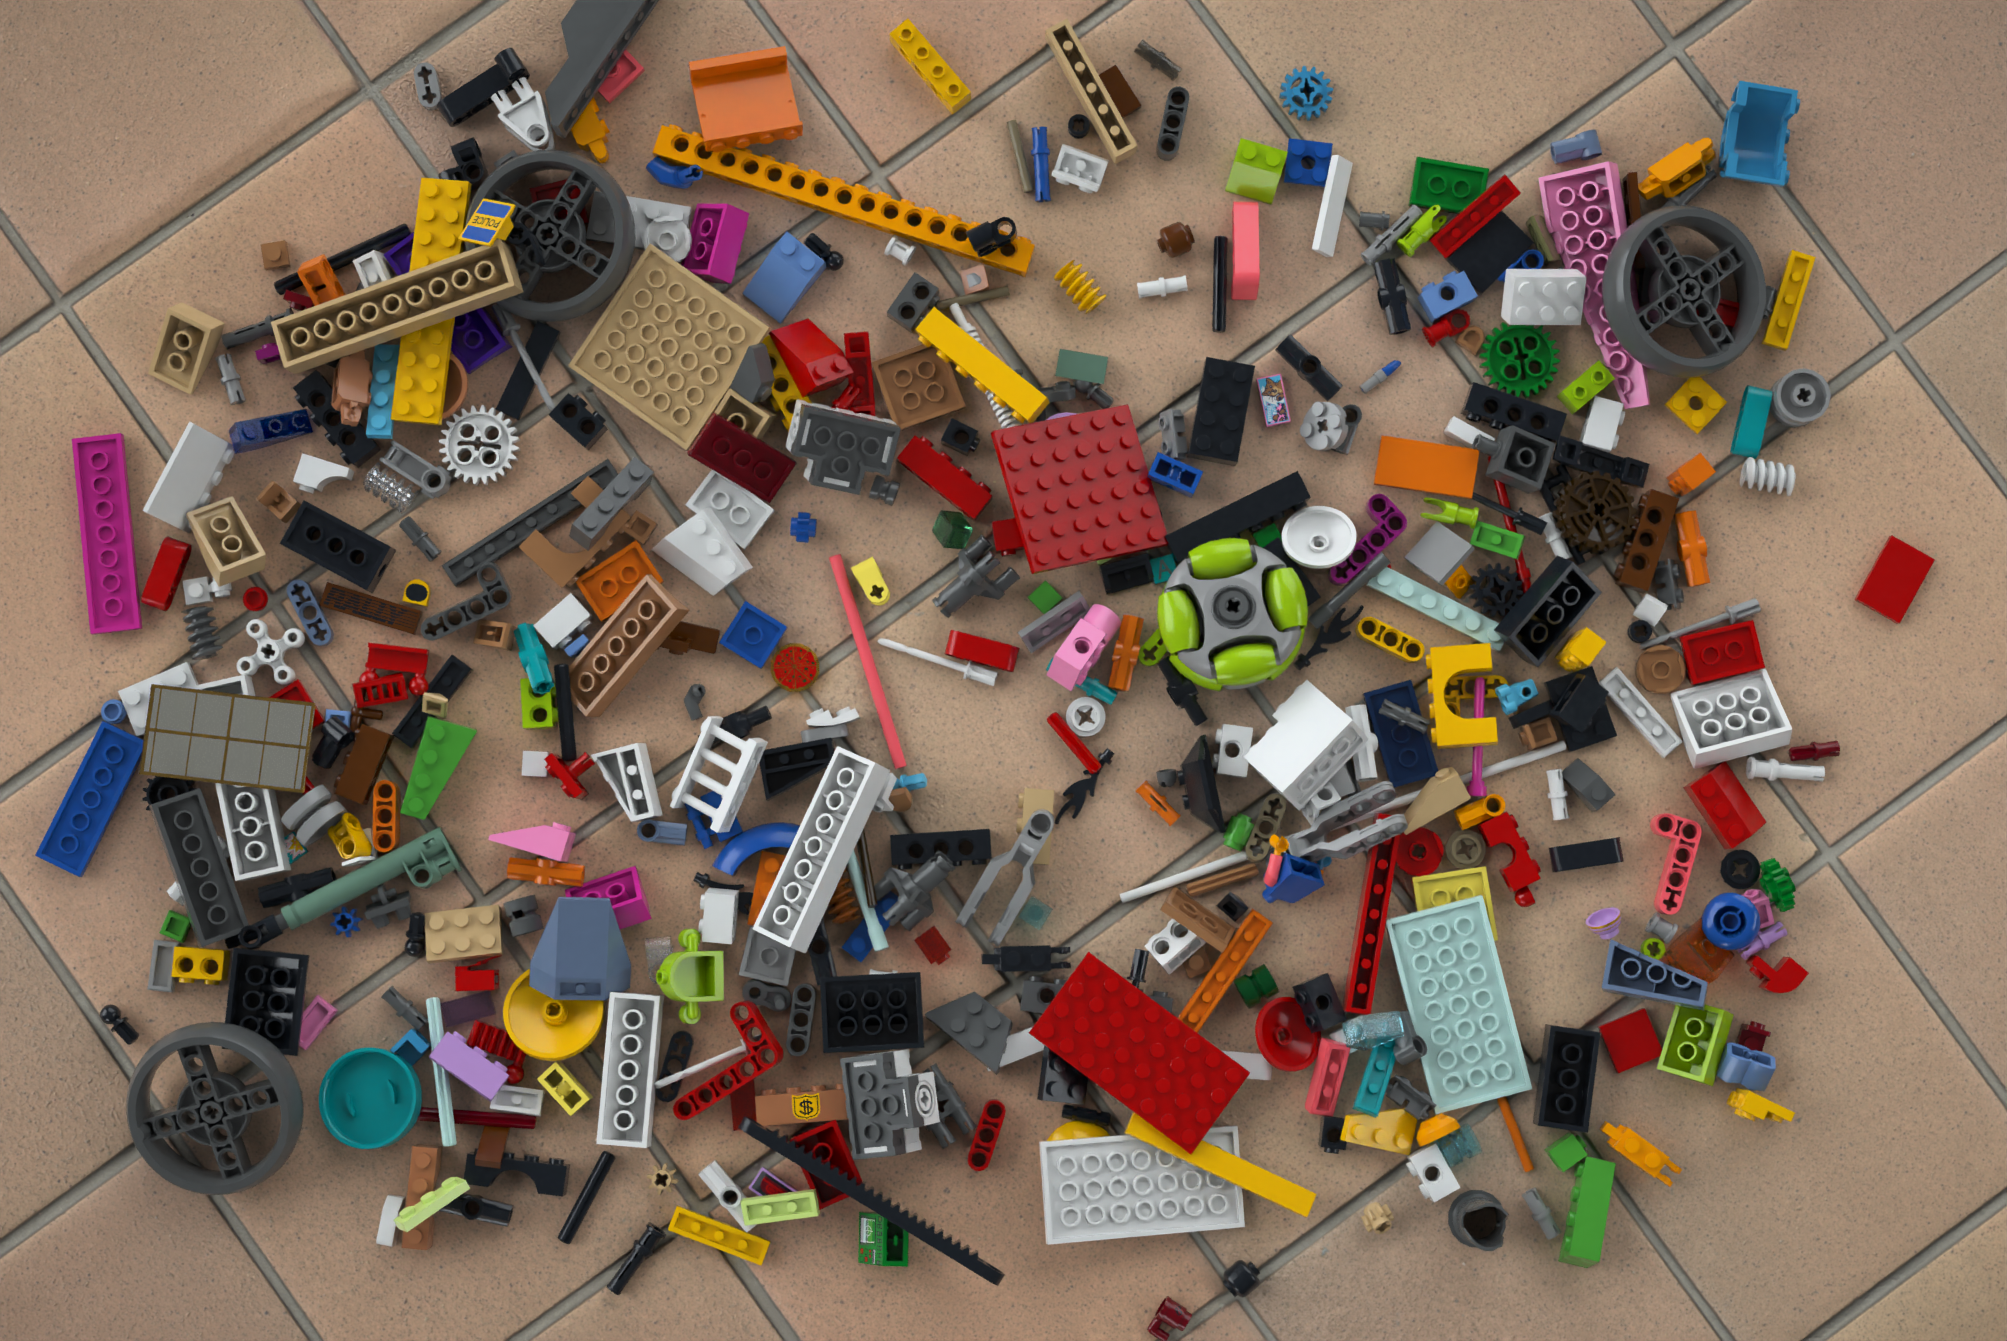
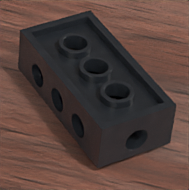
[280,500,396,593]

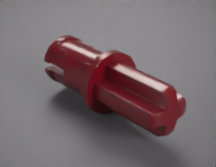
[1788,741,1840,761]

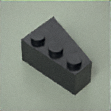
[759,738,835,801]

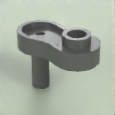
[1036,381,1076,422]
[742,979,791,1012]

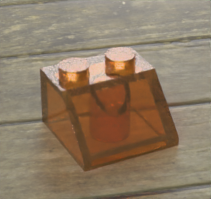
[1664,917,1735,984]

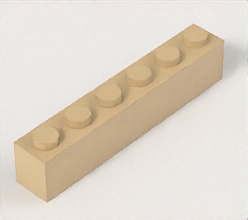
[1045,19,1137,164]

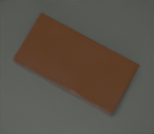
[1099,65,1142,119]
[475,1126,510,1169]

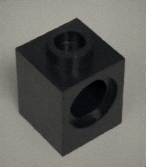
[941,418,980,456]
[1318,1115,1347,1154]

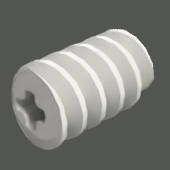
[1740,457,1796,496]

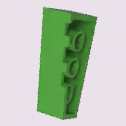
[400,716,477,820]
[1558,1156,1616,1268]

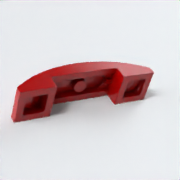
[844,331,876,416]

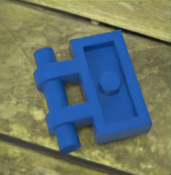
[684,791,743,849]

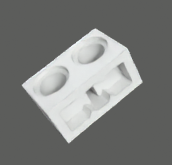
[1145,919,1206,975]

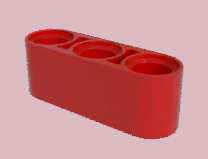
[141,536,192,611]
[944,630,1020,672]
[968,1099,1006,1171]

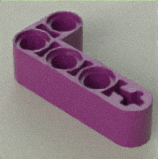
[1328,494,1407,586]

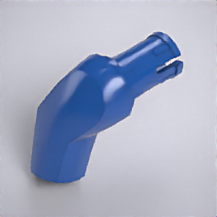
[646,156,703,189]

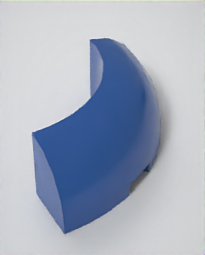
[712,822,800,876]

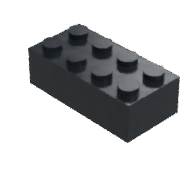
[1187,357,1255,466]
[1494,555,1602,667]
[1533,1024,1601,1133]

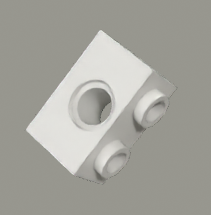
[1212,724,1253,778]
[1406,1142,1461,1202]

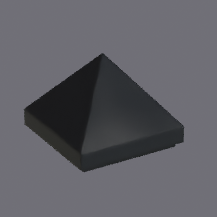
[1216,892,1248,922]

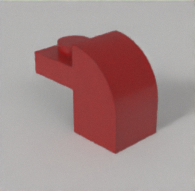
[1746,955,1809,993]

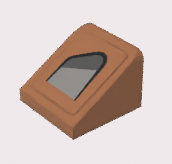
[960,264,989,295]

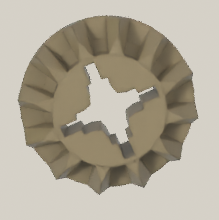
[1445,829,1486,869]

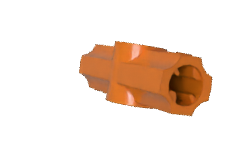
[1674,510,1710,587]
[1108,615,1144,692]
[507,857,585,887]

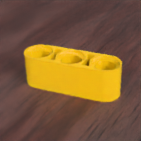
[1355,617,1425,663]

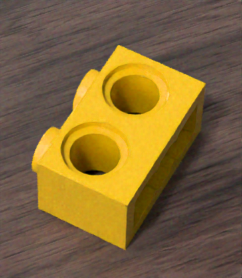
[171,946,231,985]

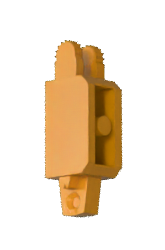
[571,97,610,164]
[1638,137,1716,200]
[1599,1121,1682,1187]

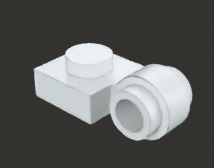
[183,576,232,606]

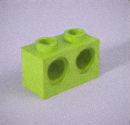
[1557,360,1615,415]
[520,678,559,730]

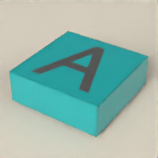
[1150,554,1176,585]

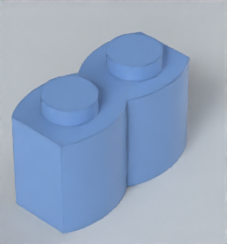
[1716,1043,1776,1091]

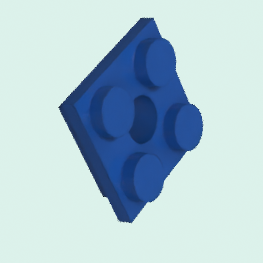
[1284,138,1333,187]

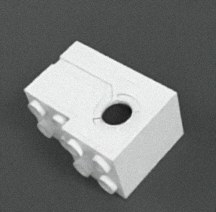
[1244,680,1368,811]

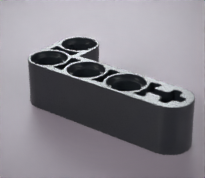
[437,47,530,127]

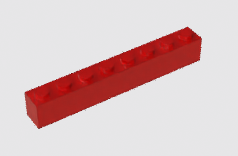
[1342,813,1400,1015]

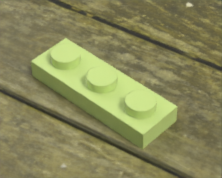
[394,1177,470,1232]
[740,1189,820,1226]

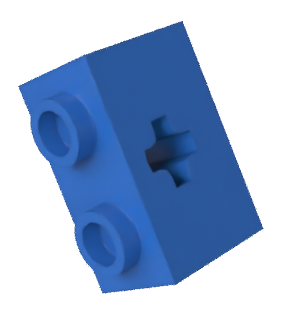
[1147,452,1203,498]

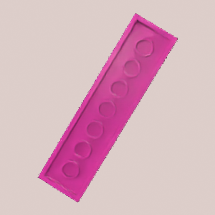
[72,433,142,635]

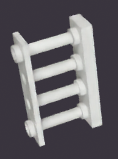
[670,716,768,833]

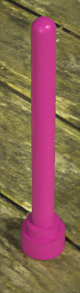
[1467,677,1487,796]

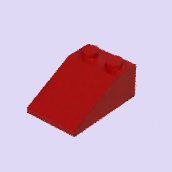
[769,318,854,398]

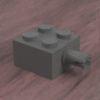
[1472,425,1555,493]

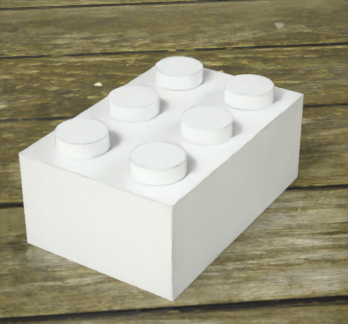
[1501,269,1587,325]

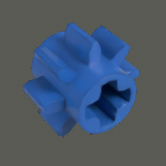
[790,512,817,543]
[330,906,363,937]

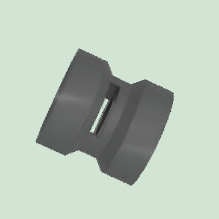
[869,475,900,506]

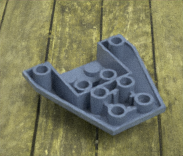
[529,897,631,1001]

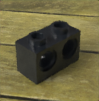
[549,393,608,451]

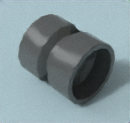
[503,895,544,937]

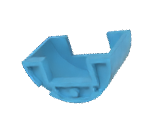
[1719,81,1800,187]

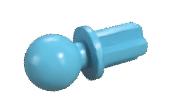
[892,773,927,792]

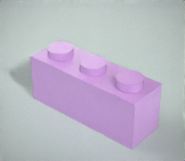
[429,1031,509,1102]

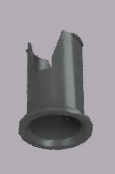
[1448,1190,1509,1251]

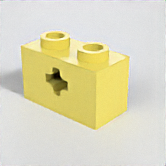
[537,1060,593,1116]

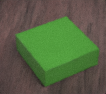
[1028,580,1062,614]
[159,910,191,943]

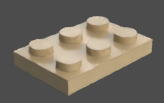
[424,904,503,964]

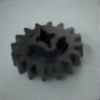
[1468,563,1523,617]

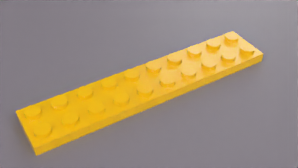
[391,178,472,425]

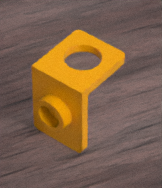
[1444,565,1474,599]

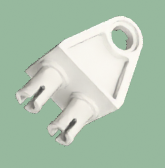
[491,77,555,152]

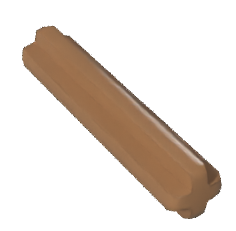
[1186,863,1259,897]

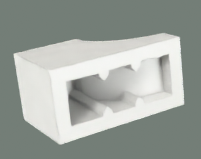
[293,453,354,494]

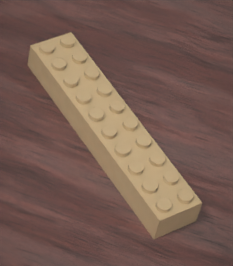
[271,239,524,374]

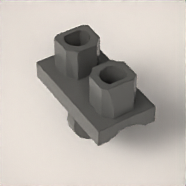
[364,884,412,929]

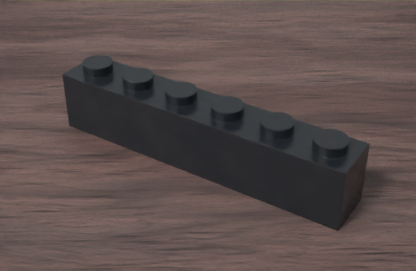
[1165,471,1311,565]

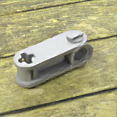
[379,440,452,499]

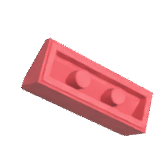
[1305,1038,1351,1117]

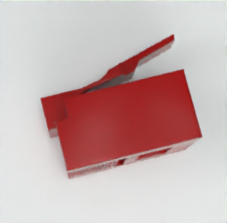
[455,955,502,991]

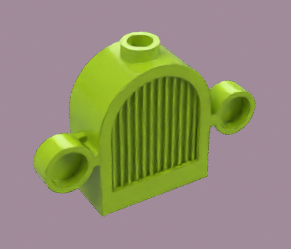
[656,929,724,1024]

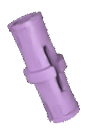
[1737,921,1787,960]

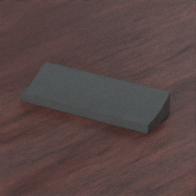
[149,788,249,947]

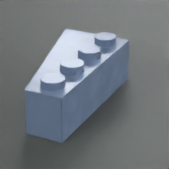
[1602,939,1708,1010]

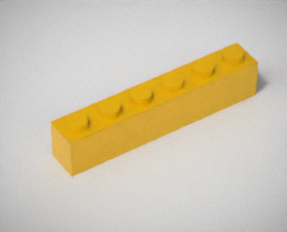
[915,307,1050,424]

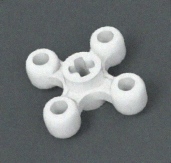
[236,619,305,685]

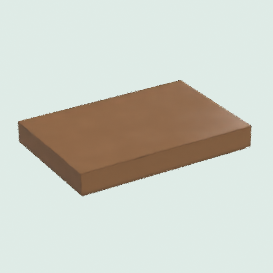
[1160,887,1235,953]

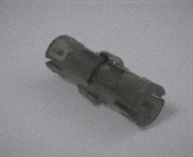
[1134,39,1182,81]

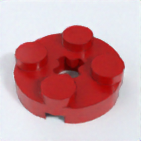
[1396,827,1444,876]

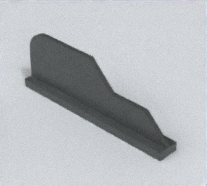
[545,0,659,139]

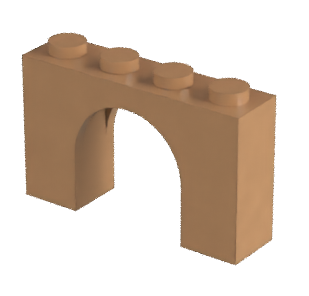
[519,476,631,588]

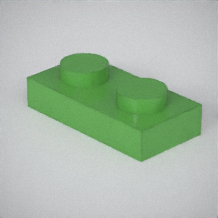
[1470,521,1525,559]

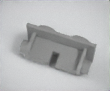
[1159,408,1188,460]

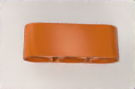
[373,780,401,853]

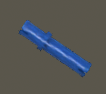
[1031,127,1051,202]

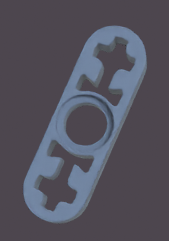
[287,580,334,646]

